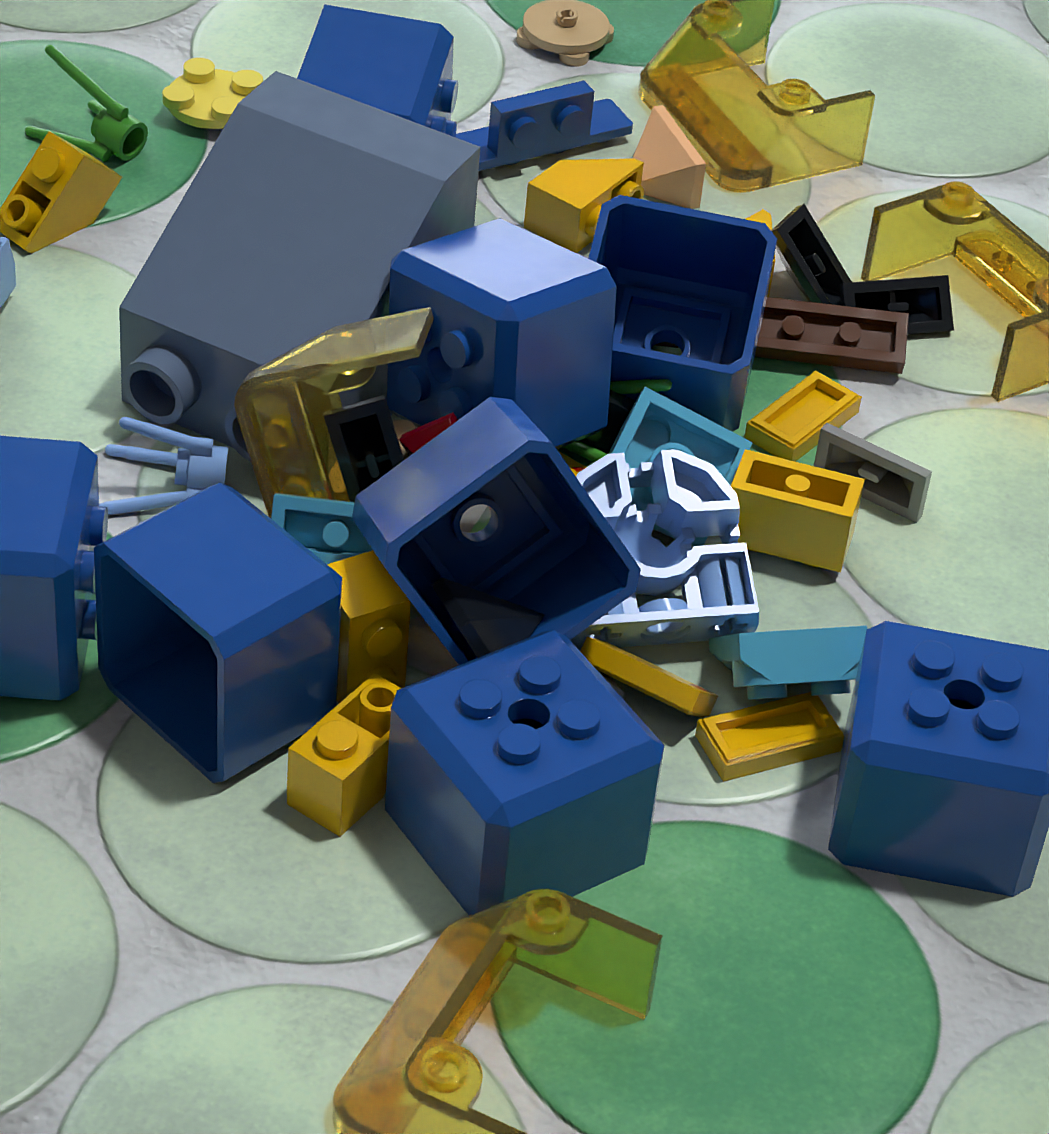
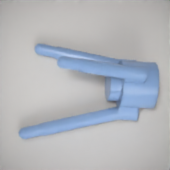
[99,417,228,515]

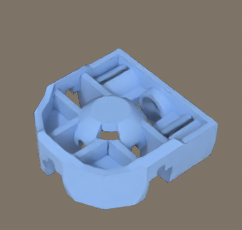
[570,449,759,651]

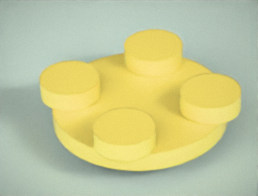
[162,58,263,129]

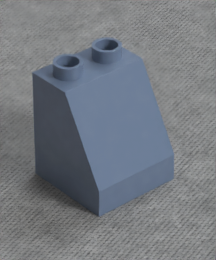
[119,71,480,486]

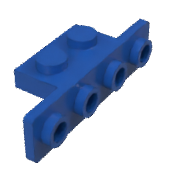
[456,80,633,171]

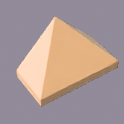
[633,105,706,209]

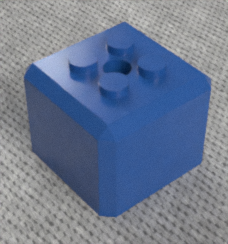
[297,4,458,137]
[588,195,777,432]
[387,218,617,449]
[352,397,641,665]
[0,436,108,700]
[94,482,342,783]
[828,621,1049,897]
[385,630,665,930]

